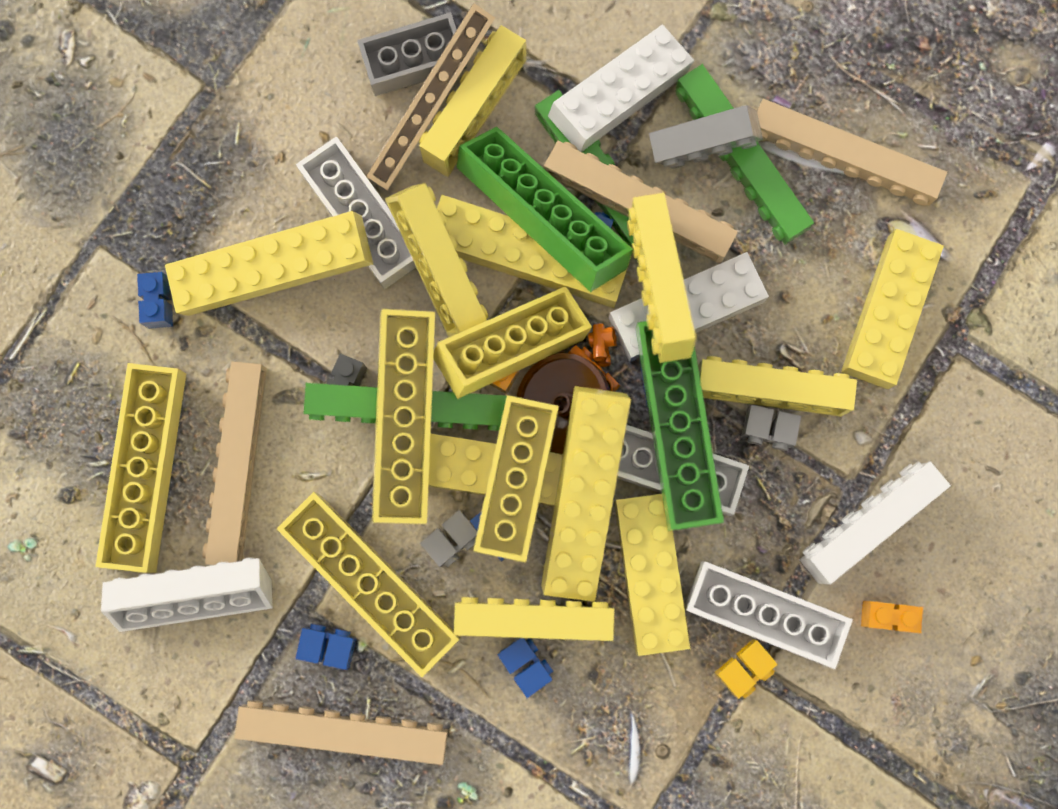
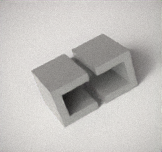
[741,405,801,451]
[420,510,478,568]

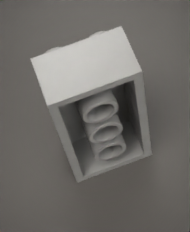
[357,12,467,96]
[649,105,763,169]

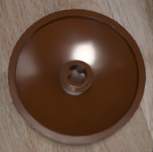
[516,353,610,454]

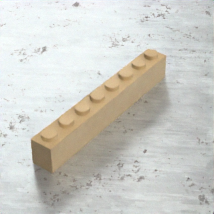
[366,3,495,190]
[757,99,947,206]
[544,140,738,264]
[202,361,267,565]
[234,700,448,765]

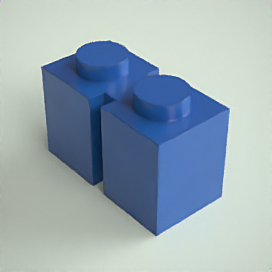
[137,272,173,329]
[295,623,357,670]
[497,638,554,698]

